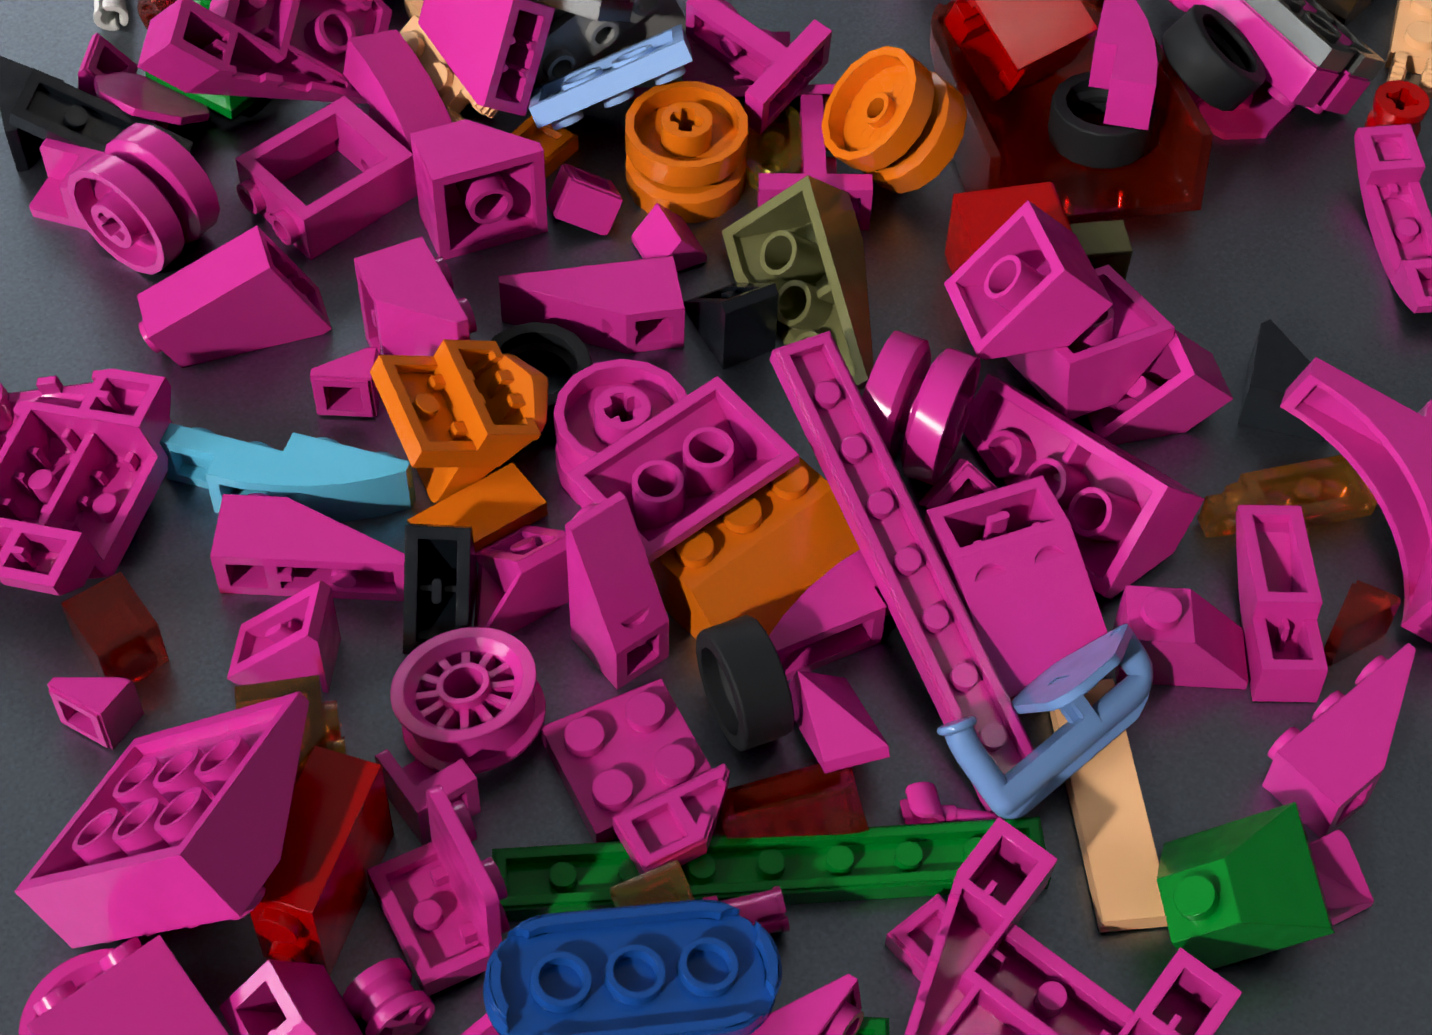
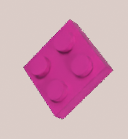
[540,679,712,843]

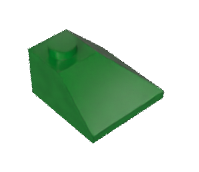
[1157,802,1335,970]

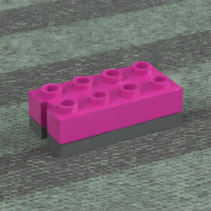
[1168,0,1386,115]

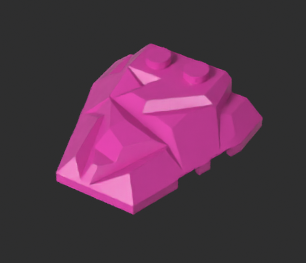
[0,368,171,596]

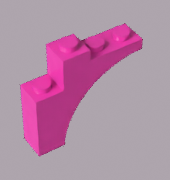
[1280,357,1432,643]

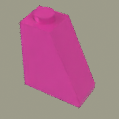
[418,0,555,116]
[137,225,332,368]

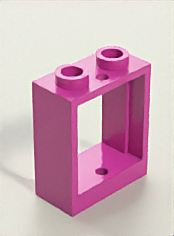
[235,96,417,260]

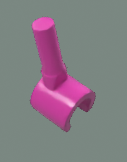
[899,782,999,824]

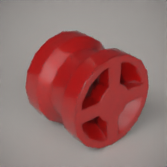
[1365,80,1430,140]

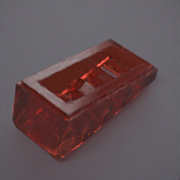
[721,763,869,839]

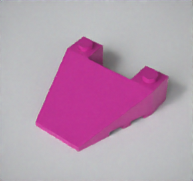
[137,0,393,104]
[904,817,1243,1035]

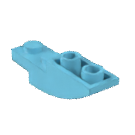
[159,423,416,522]

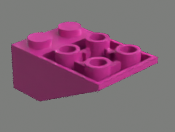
[924,475,1117,702]

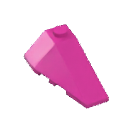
[963,374,1204,599]

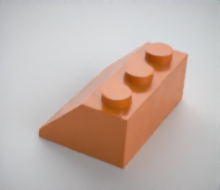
[649,457,860,639]

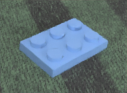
[529,24,693,130]

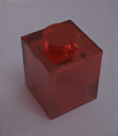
[61,571,169,682]

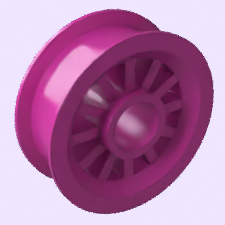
[390,627,546,774]

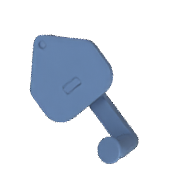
[937,624,1154,819]

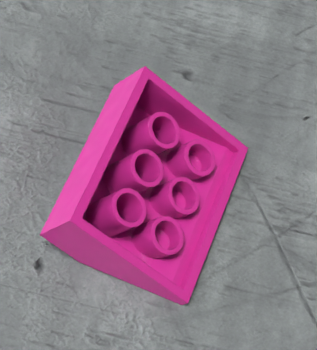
[14,691,309,949]

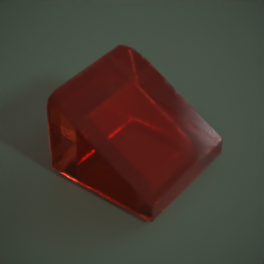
[1324,580,1401,667]

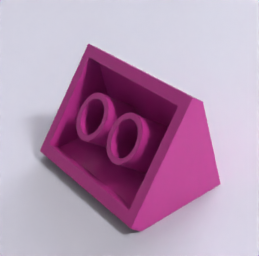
[566,376,799,563]

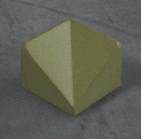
[1070,220,1133,280]

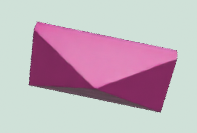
[788,670,890,773]

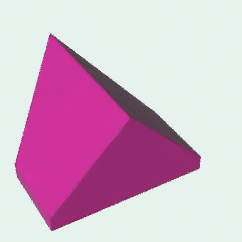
[474,525,569,634]

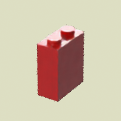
[250,745,394,976]

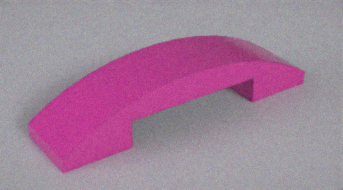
[1354,124,1432,314]

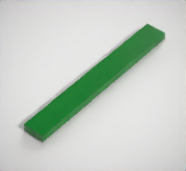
[492,817,1051,922]

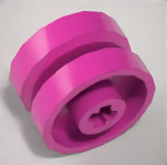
[67,123,220,275]
[862,330,981,486]
[554,359,687,505]

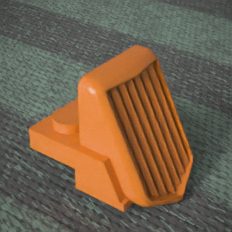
[370,339,549,503]

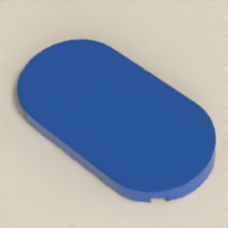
[483,899,782,1035]

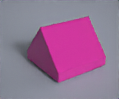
[78,33,138,97]
[631,203,707,271]

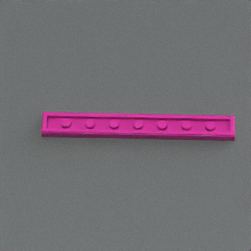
[769,331,1034,812]

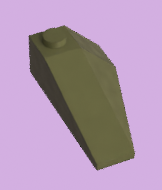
[722,175,874,391]

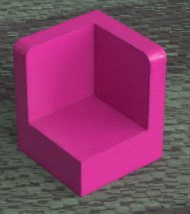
[29,138,104,230]
[375,749,481,845]

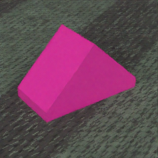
[227,580,341,693]

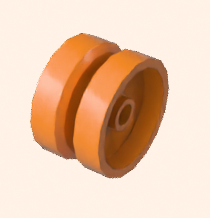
[821,46,967,194]
[625,81,748,223]

